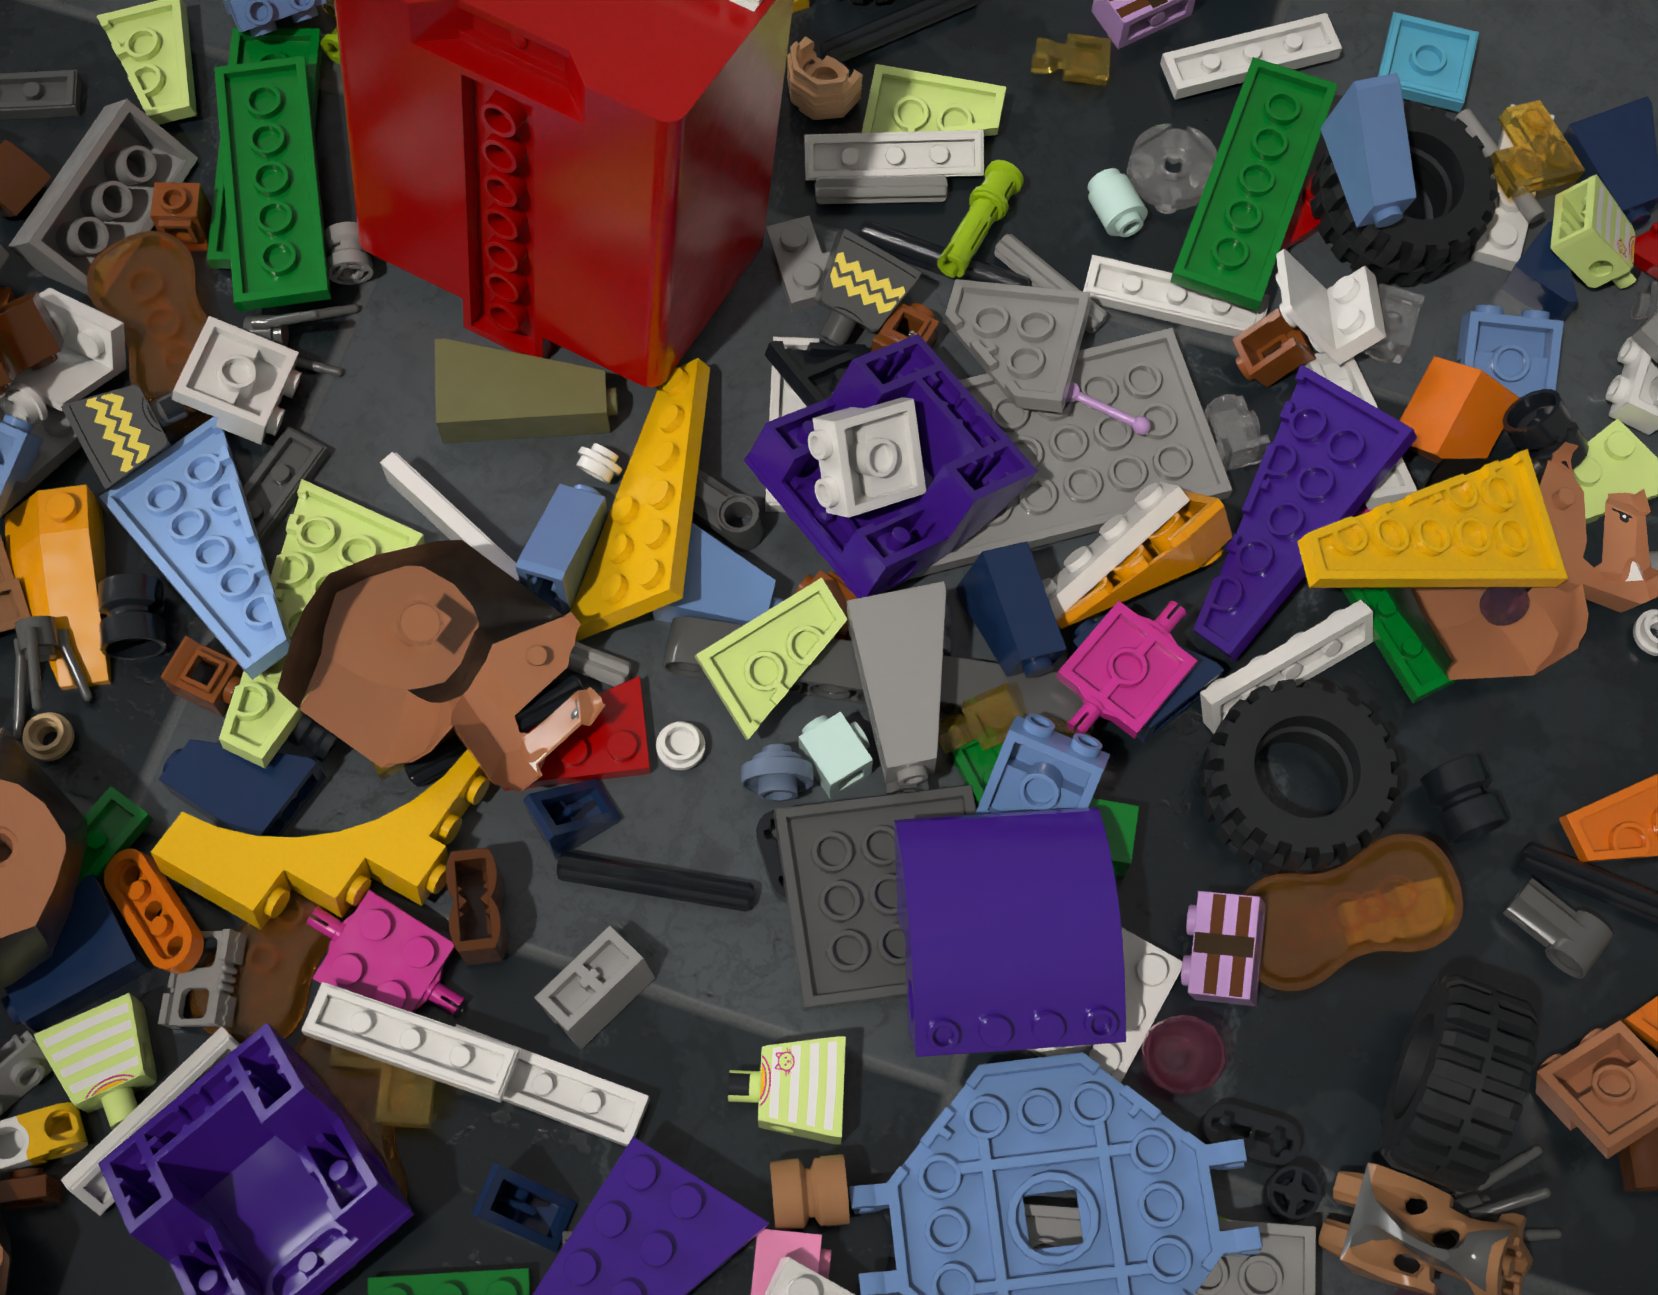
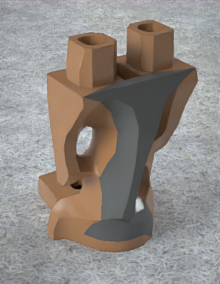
[1318,1163,1533,1295]

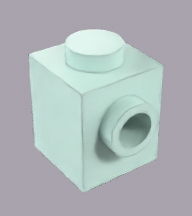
[799,712,873,799]

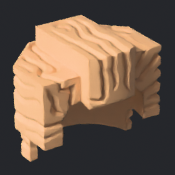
[787,36,863,120]

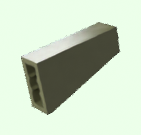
[434,338,618,444]

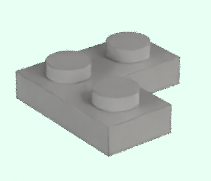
[766,216,830,312]

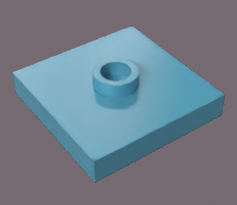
[1377,12,1479,112]

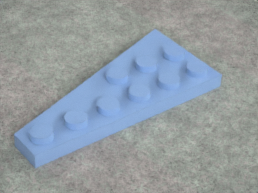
[99,417,291,680]

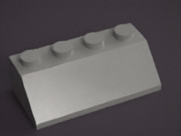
[8,99,198,301]

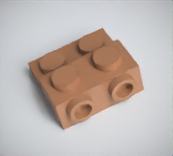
[1536,1020,1658,1159]

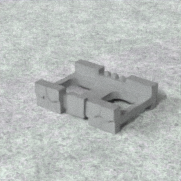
[158,929,247,1029]

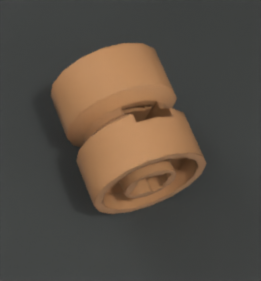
[770,1154,850,1231]

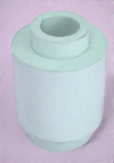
[1087,168,1148,237]

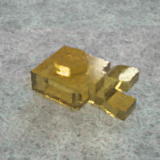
[1031,33,1111,86]
[938,682,1026,754]

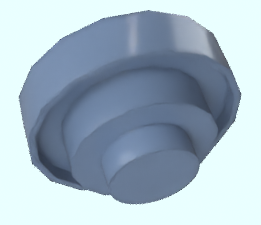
[741,744,814,802]

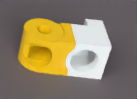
[0,1102,88,1181]

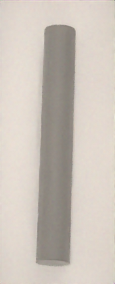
[1455,108,1546,223]

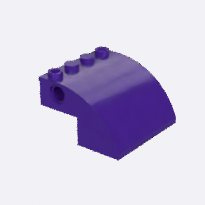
[744,334,1038,598]
[894,807,1126,1057]
[98,1022,414,1295]

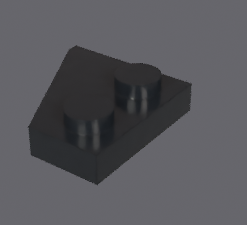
[764,341,871,406]

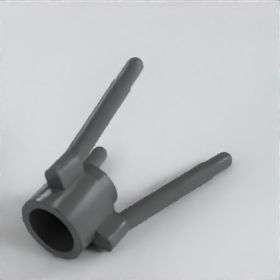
[243,304,359,377]
[13,616,93,739]
[1450,1145,1562,1242]

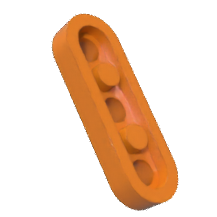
[104,849,204,974]

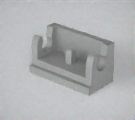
[534,926,655,1050]

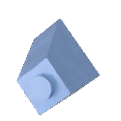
[1320,73,1417,228]
[515,484,608,615]
[653,523,784,625]

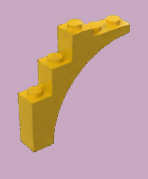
[151,749,490,930]

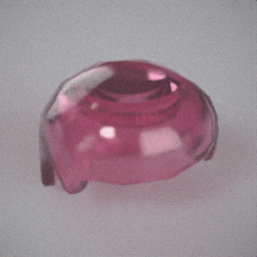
[1141,1015,1226,1095]

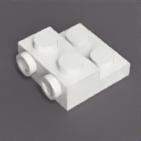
[172,316,302,445]
[1605,336,1658,435]
[808,397,926,518]

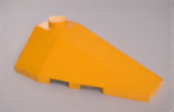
[5,484,111,690]
[1056,490,1233,629]

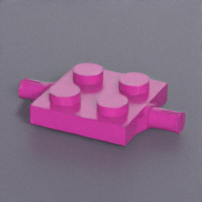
[1056,601,1198,739]
[306,890,465,1016]

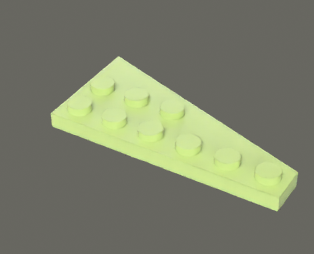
[219,479,425,769]

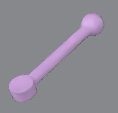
[1066,382,1151,435]

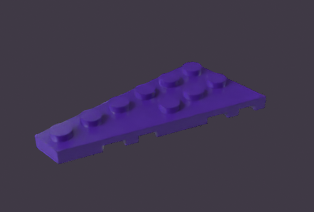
[1193,364,1417,662]
[533,1137,770,1295]

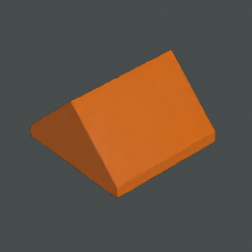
[1399,356,1519,464]

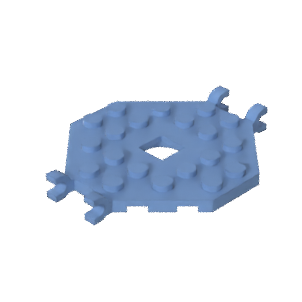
[849,1052,1262,1295]

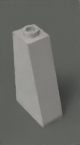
[846,581,946,786]

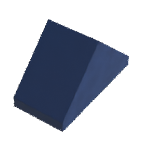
[1501,221,1578,322]
[523,778,622,860]
[472,1163,577,1252]

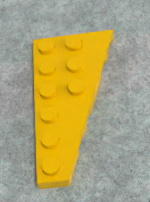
[570,358,710,642]
[1297,449,1568,588]

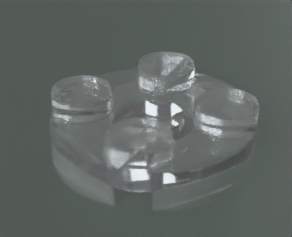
[1127,124,1217,214]

